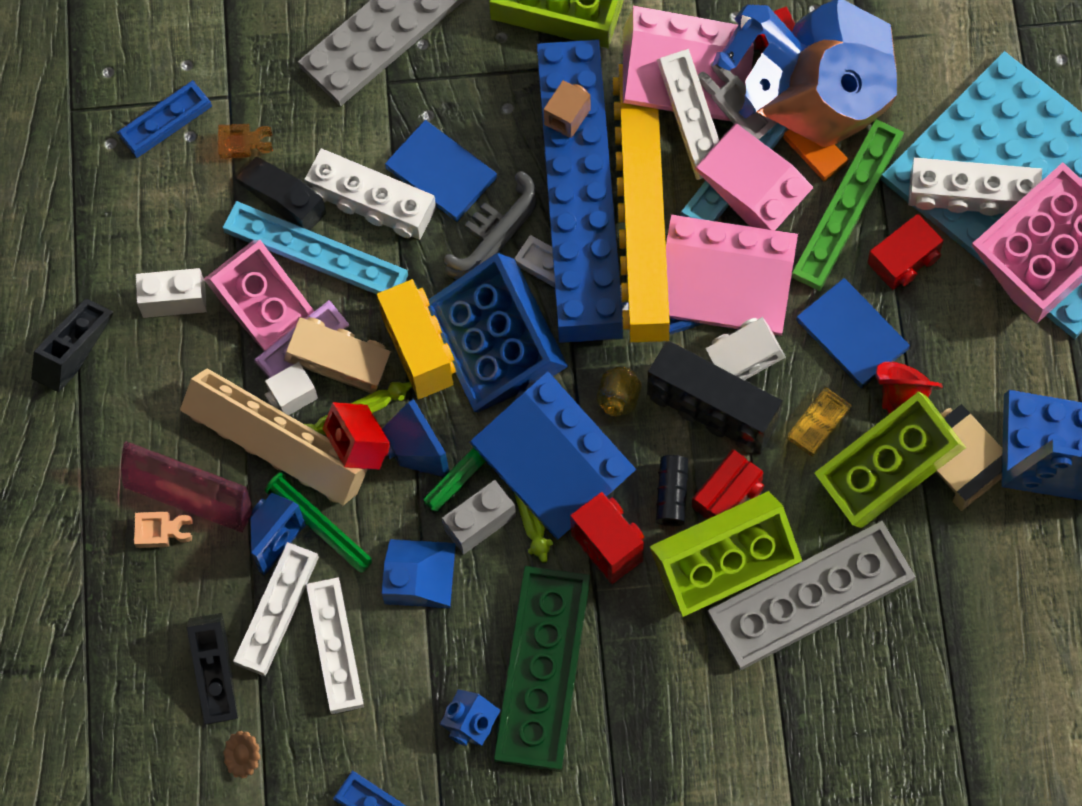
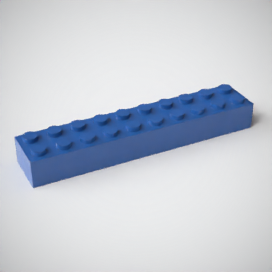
[537,40,623,343]

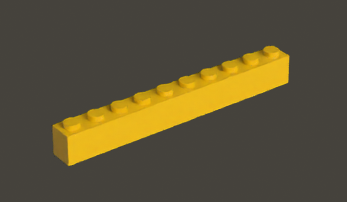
[613,64,670,342]

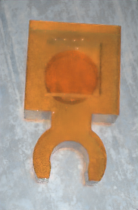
[218,124,273,159]

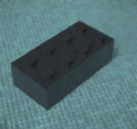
[647,341,783,454]

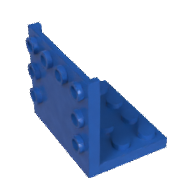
[1002,390,1082,500]

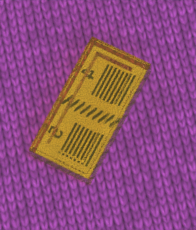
[787,387,852,457]

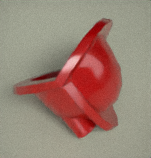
[875,361,943,414]

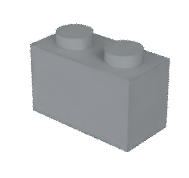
[442,480,516,555]

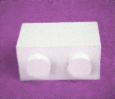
[136,268,207,318]
[706,317,786,380]

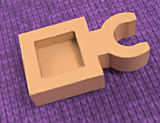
[134,512,193,548]

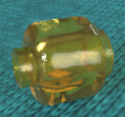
[596,367,642,417]

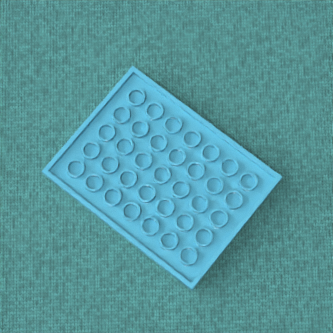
[881,51,1082,339]

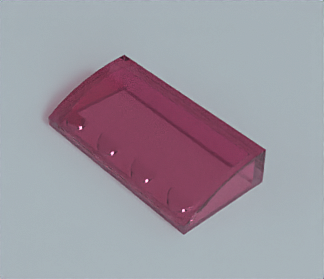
[121,441,253,533]

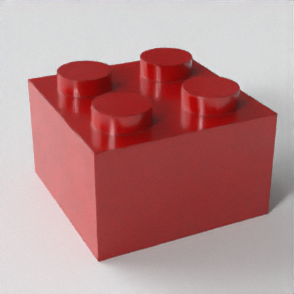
[570,492,645,584]

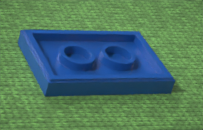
[385,120,497,222]
[796,278,910,388]

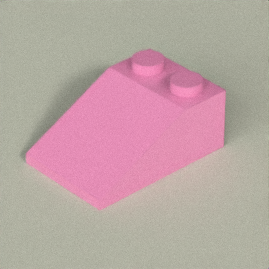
[694,124,813,230]
[204,240,315,351]

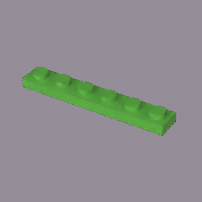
[791,119,904,291]

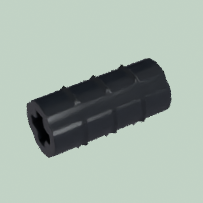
[656,455,689,526]

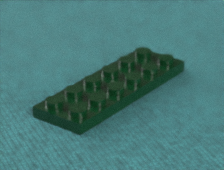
[494,566,590,772]

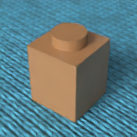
[543,80,591,138]

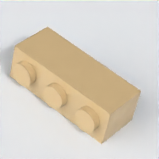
[284,317,391,393]

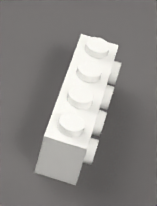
[304,148,436,240]
[908,157,1042,216]

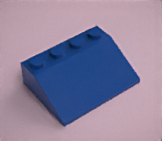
[428,253,568,413]
[469,371,636,540]

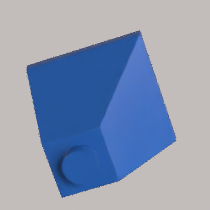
[382,399,449,477]
[251,493,305,575]
[382,539,456,608]

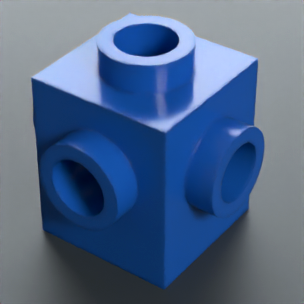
[440,689,500,746]

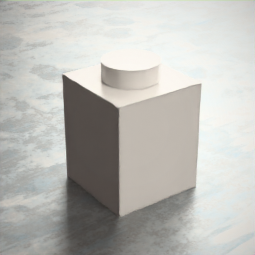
[264,362,318,415]

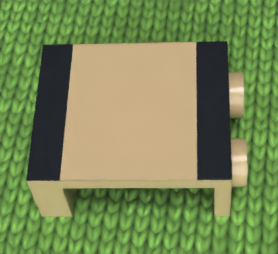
[936,404,1003,511]

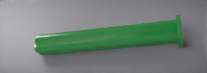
[423,447,486,512]
[265,472,372,573]

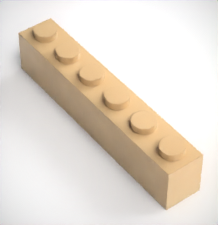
[180,368,367,505]

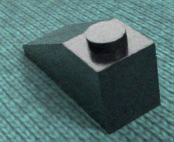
[236,156,326,230]
[31,299,113,392]
[187,613,238,724]

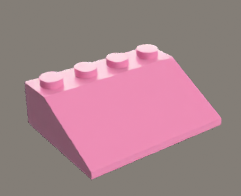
[623,6,754,122]
[972,162,1082,323]
[666,215,798,336]

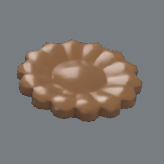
[223,731,260,778]

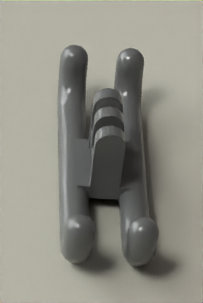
[443,171,536,280]

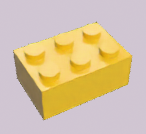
[377,279,456,400]

